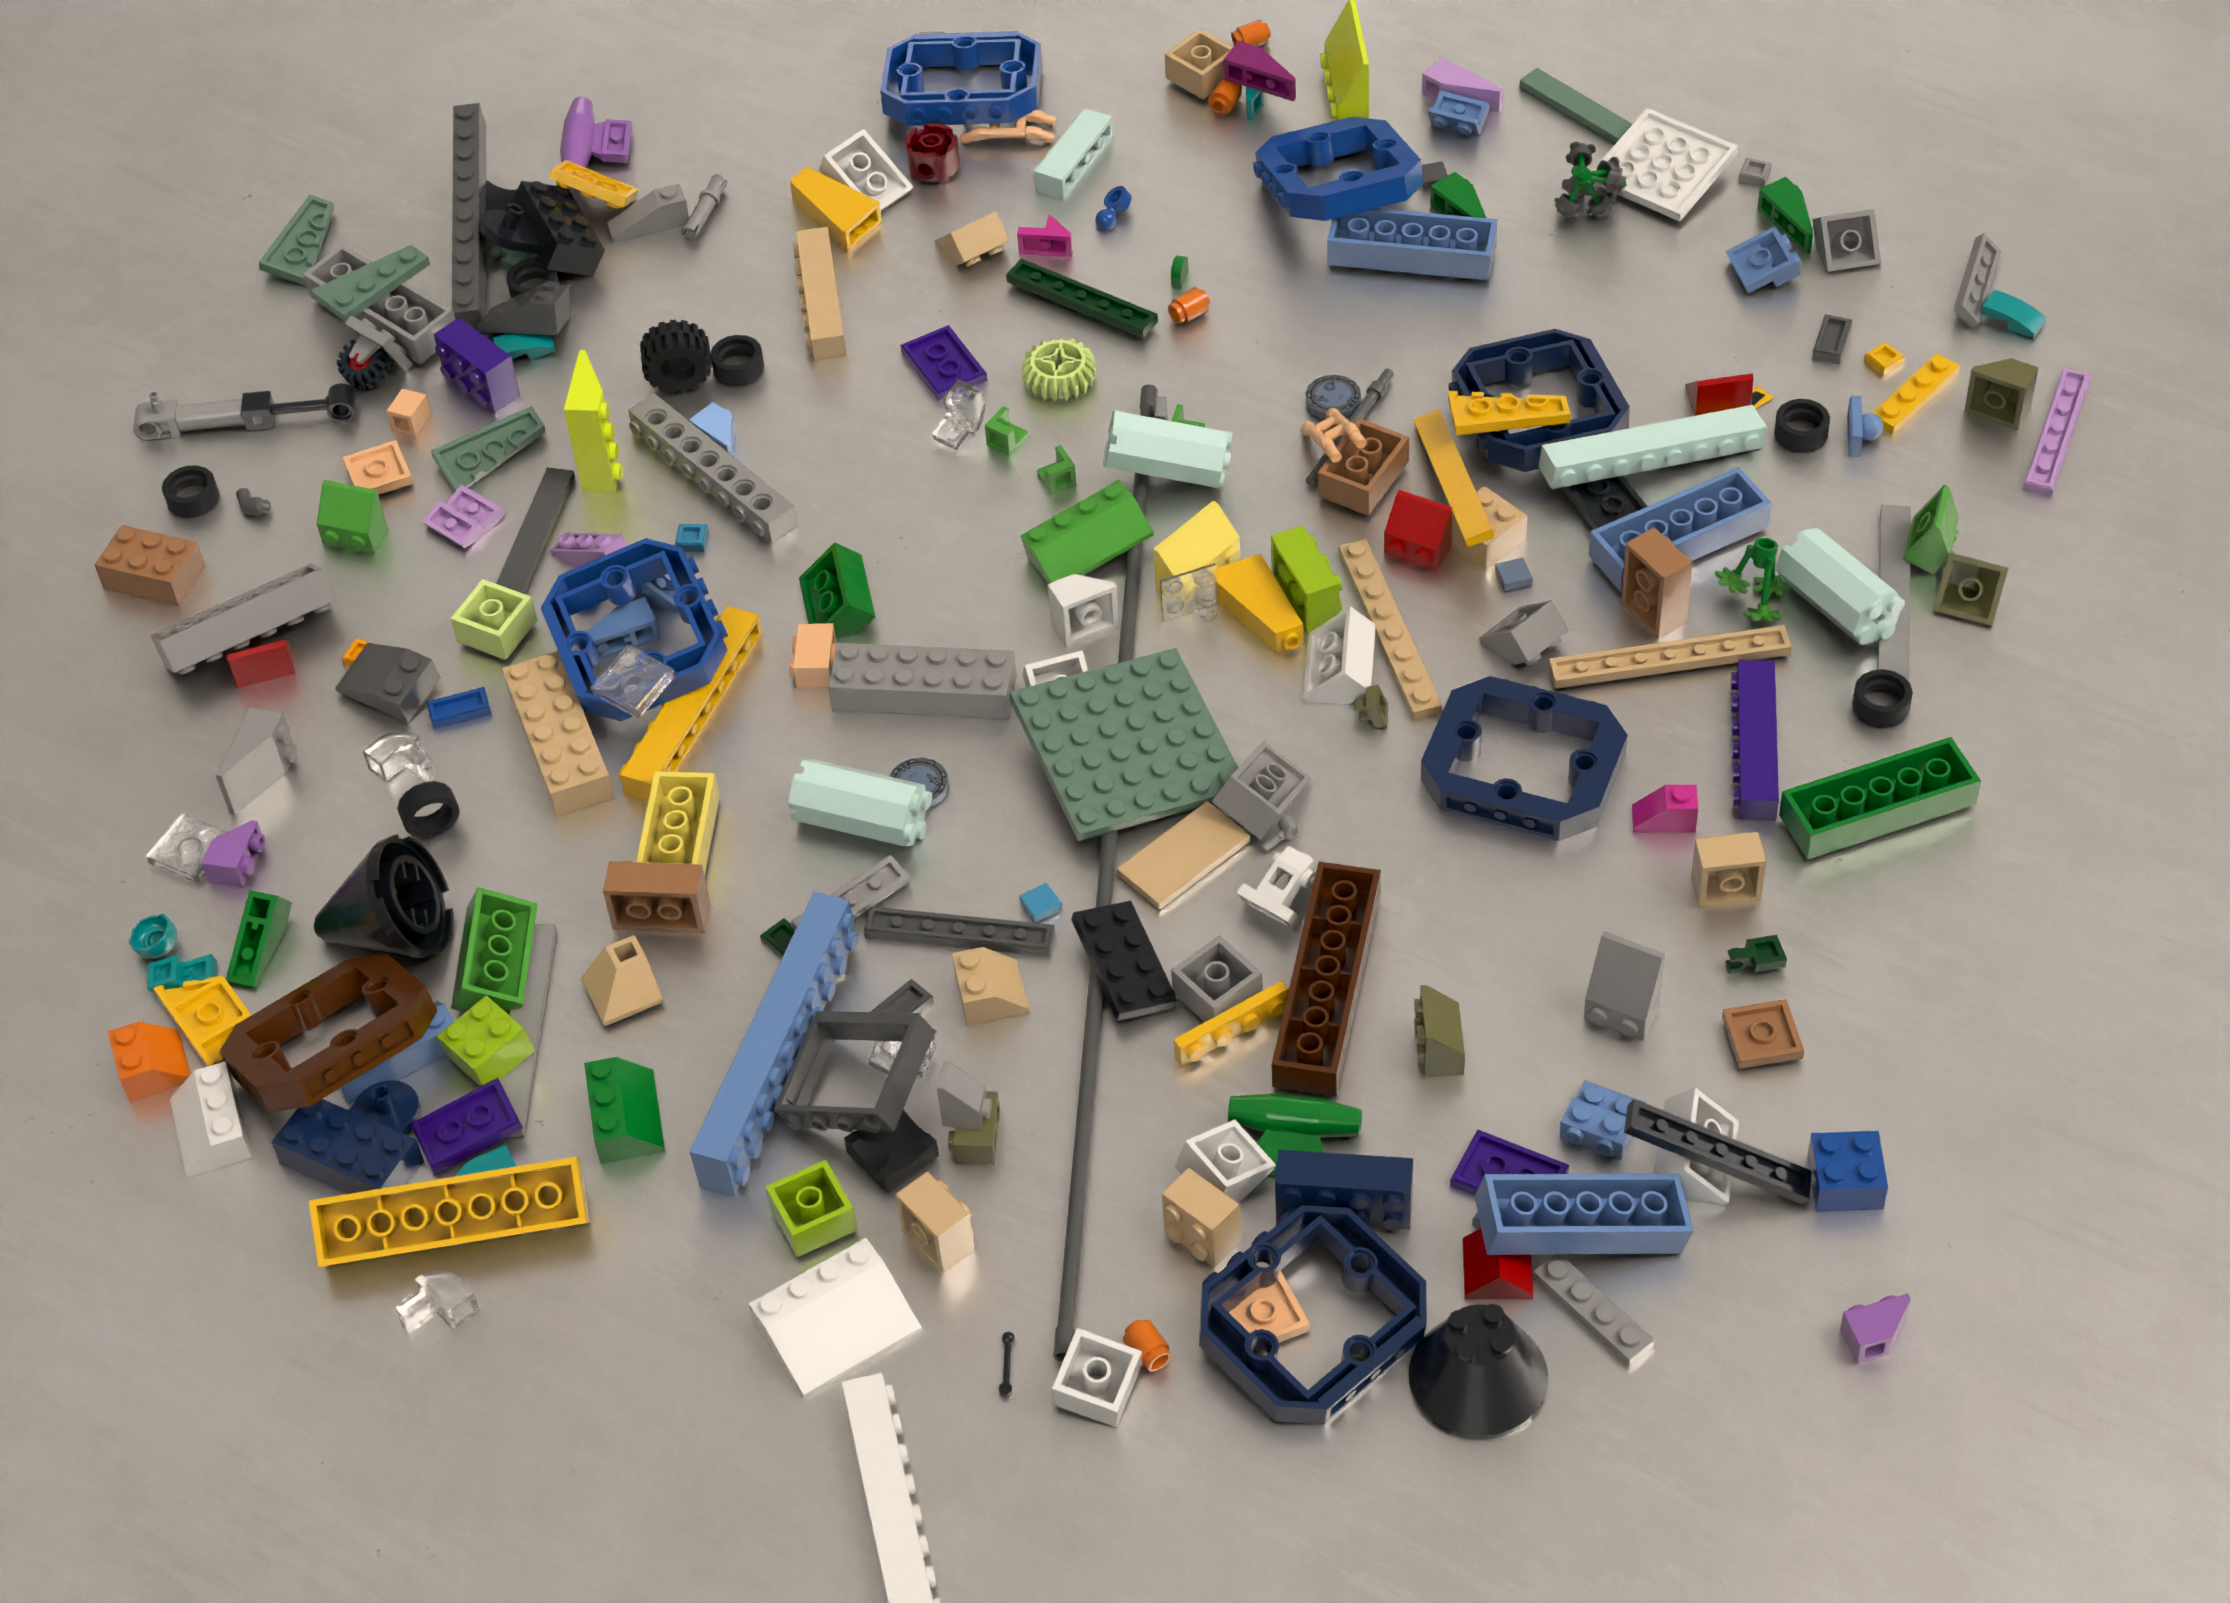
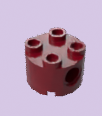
[905,123,960,184]

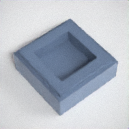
[1495,558,1533,591]

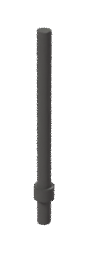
[1306,369,1394,486]

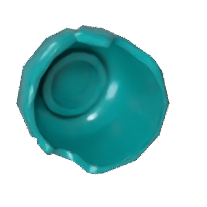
[129,914,177,959]

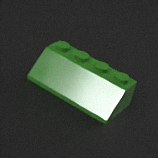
[1020,480,1154,584]
[451,887,538,1012]

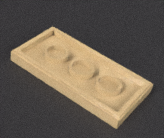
[1117,801,1250,910]

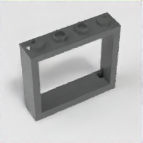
[774,1011,935,1133]

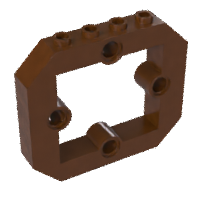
[219,953,437,1112]

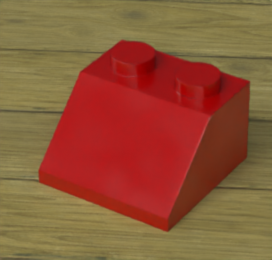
[1384,490,1452,571]

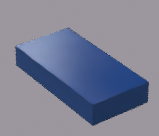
[426,687,492,730]

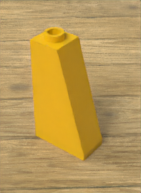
[790,167,882,252]
[1207,554,1304,654]

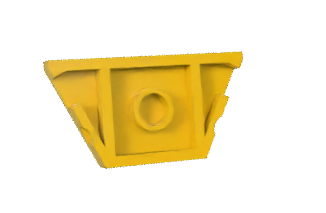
[153,975,251,1067]

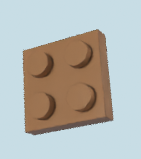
[1722,999,1804,1069]

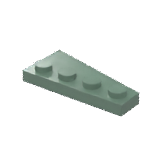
[259,195,334,287]
[310,245,430,322]
[431,406,545,493]

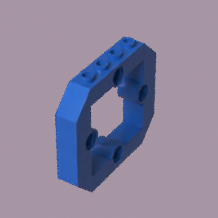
[880,31,1043,126]
[1253,117,1423,221]
[541,538,728,722]

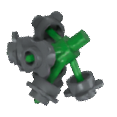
[1554,141,1627,218]

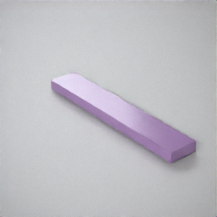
[2023,368,2091,497]

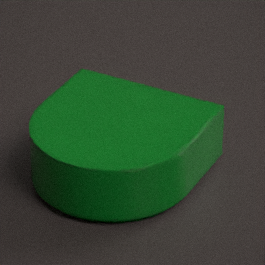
[1171,255,1189,289]

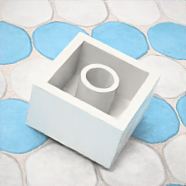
[1052,1328,1142,1428]

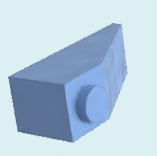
[586,597,660,660]

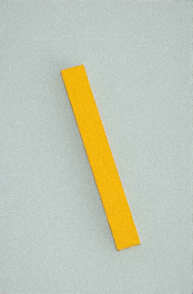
[1413,409,1495,547]

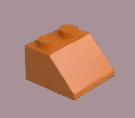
[108,1021,191,1102]

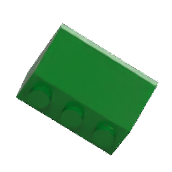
[799,542,876,639]
[584,1057,665,1164]

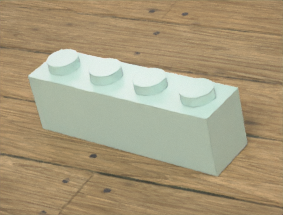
[1033,108,1113,200]

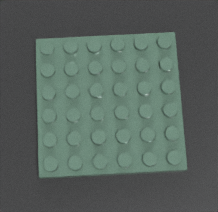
[1009,648,1238,841]

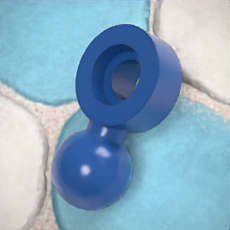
[1095,186,1132,230]

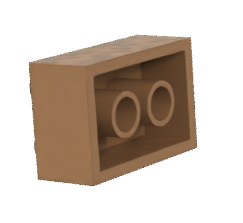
[1318,418,1409,516]
[94,525,206,606]
[1621,527,1693,639]
[603,861,710,933]

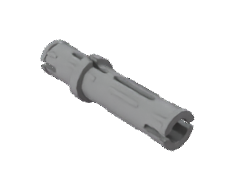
[681,174,728,241]

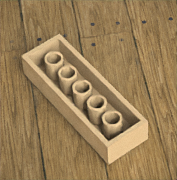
[502,651,614,817]

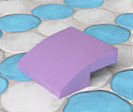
[422,484,506,548]

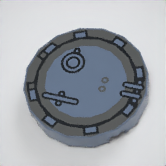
[1305,375,1361,420]
[889,757,949,808]

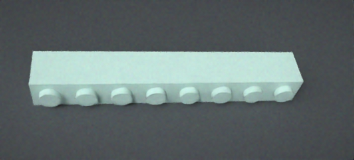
[1538,405,1767,489]

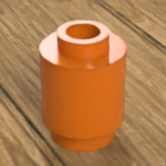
[1231,19,1271,47]
[1208,79,1242,115]
[1168,287,1210,324]
[1123,1320,1171,1372]

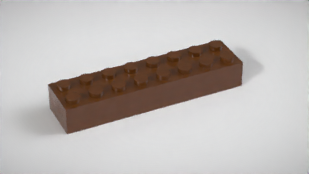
[1271,862,1381,1097]

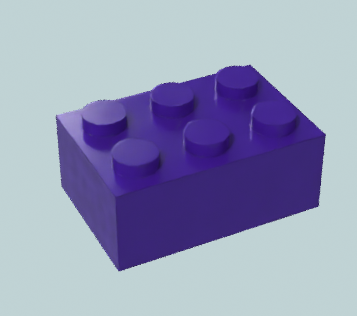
[433,318,520,413]

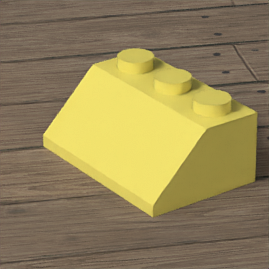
[1154,501,1241,606]

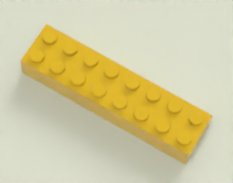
[309,1157,590,1267]

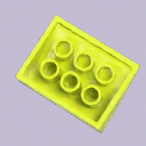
[1320,0,1369,121]
[564,350,623,492]

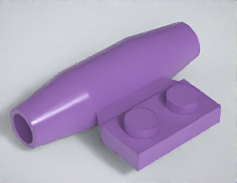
[560,97,632,168]

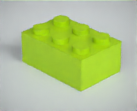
[1271,525,1343,635]

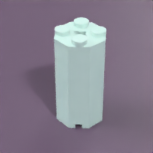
[1103,411,1232,489]
[1775,527,1905,645]
[788,758,932,847]

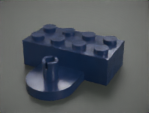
[271,1080,424,1194]

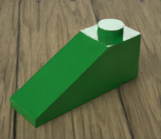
[1430,172,1486,218]
[1757,177,1813,255]
[226,890,292,988]

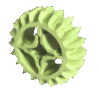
[1022,337,1097,403]

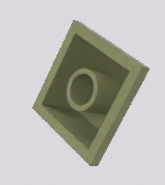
[1933,553,2009,626]

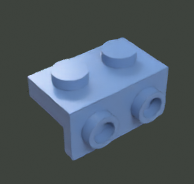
[1427,90,1490,135]

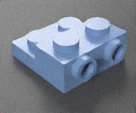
[1726,226,1803,294]
[1559,1080,1646,1160]

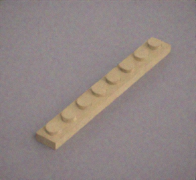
[1338,539,1442,720]
[1548,625,1792,689]

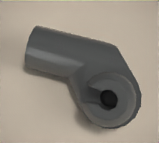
[236,488,271,516]

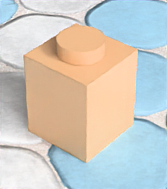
[386,389,432,437]

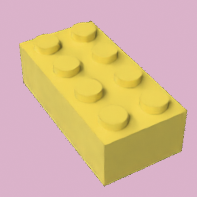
[636,771,720,876]

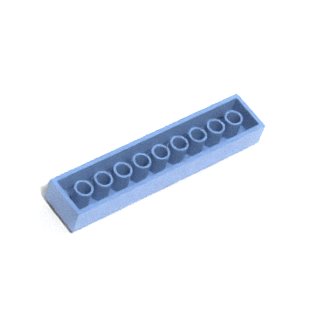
[690,892,859,1197]

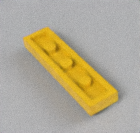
[1872,353,1960,435]
[1173,980,1289,1067]

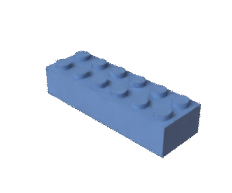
[1327,208,1498,280]
[1589,467,1772,593]
[1475,1174,1694,1255]

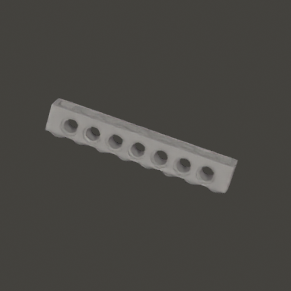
[628,393,798,543]

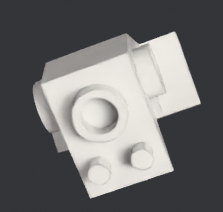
[1237,846,1316,931]

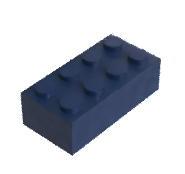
[1275,1149,1413,1231]

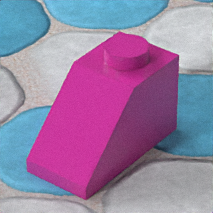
[1632,785,1698,832]

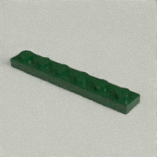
[1006,258,1158,338]

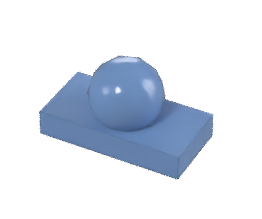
[1847,396,1884,457]

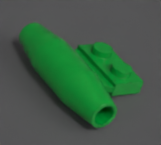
[1228,1093,1362,1178]

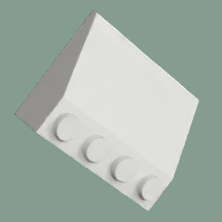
[749,1238,922,1398]

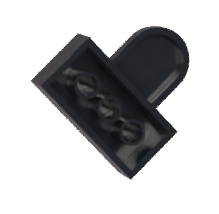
[479,181,605,276]

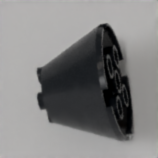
[1409,1304,1548,1439]

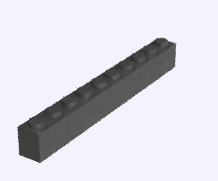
[452,103,486,330]

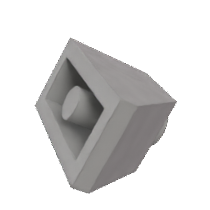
[937,1061,992,1131]

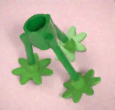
[1715,537,1790,623]

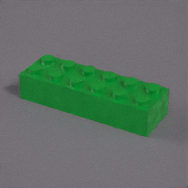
[1779,737,1981,860]

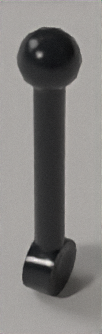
[998,1331,1015,1398]

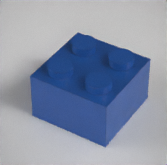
[1807,1131,1888,1212]

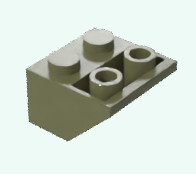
[1414,985,1465,1077]

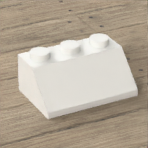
[1303,606,1376,705]
[170,1061,251,1178]
[1655,1088,1739,1205]

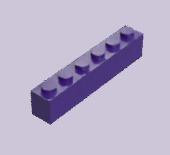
[1730,660,1779,821]

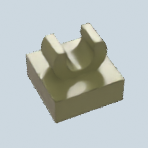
[1353,685,1388,729]

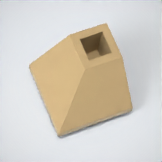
[581,935,663,1027]

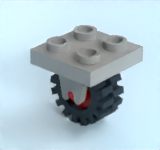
[337,315,413,390]

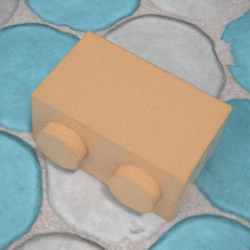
[789,623,836,688]

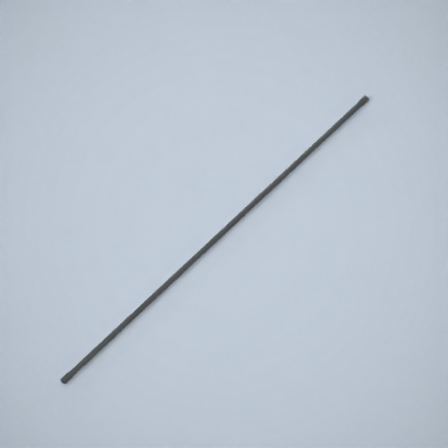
[1053,384,1158,1362]

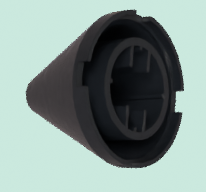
[314,834,454,958]

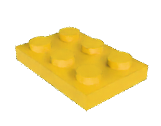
[549,160,639,209]

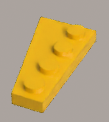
[1448,391,1570,435]

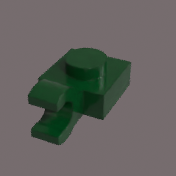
[1725,935,1787,973]

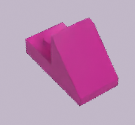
[1017,215,1073,257]

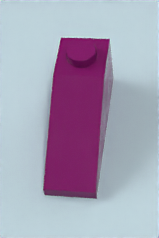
[1224,41,1296,102]

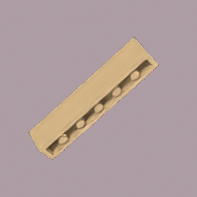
[792,227,847,360]

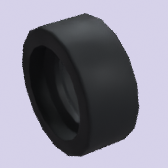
[506,259,559,298]
[710,335,765,386]
[1774,399,1830,452]
[162,465,220,518]
[1852,669,1913,727]
[397,781,460,838]

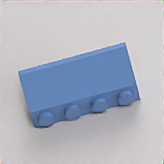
[338,1001,454,1105]

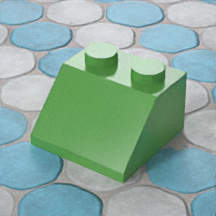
[316,480,388,554]
[1903,485,1959,575]

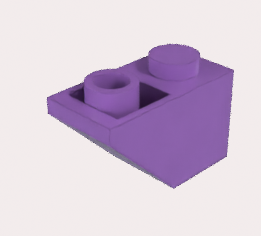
[201,820,265,887]
[1840,1293,1911,1364]

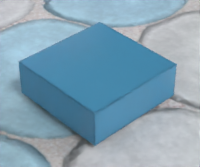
[675,524,708,552]
[1019,883,1062,923]

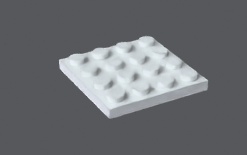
[1592,108,1738,221]

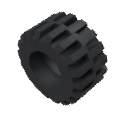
[640,319,712,393]

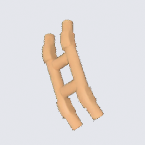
[960,109,1056,145]
[1300,408,1367,463]

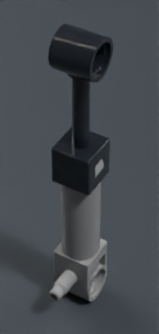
[133,383,356,441]

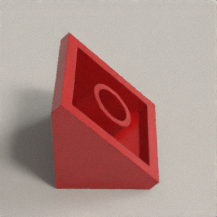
[1685,373,1754,416]
[226,639,295,688]
[1462,1228,1533,1299]

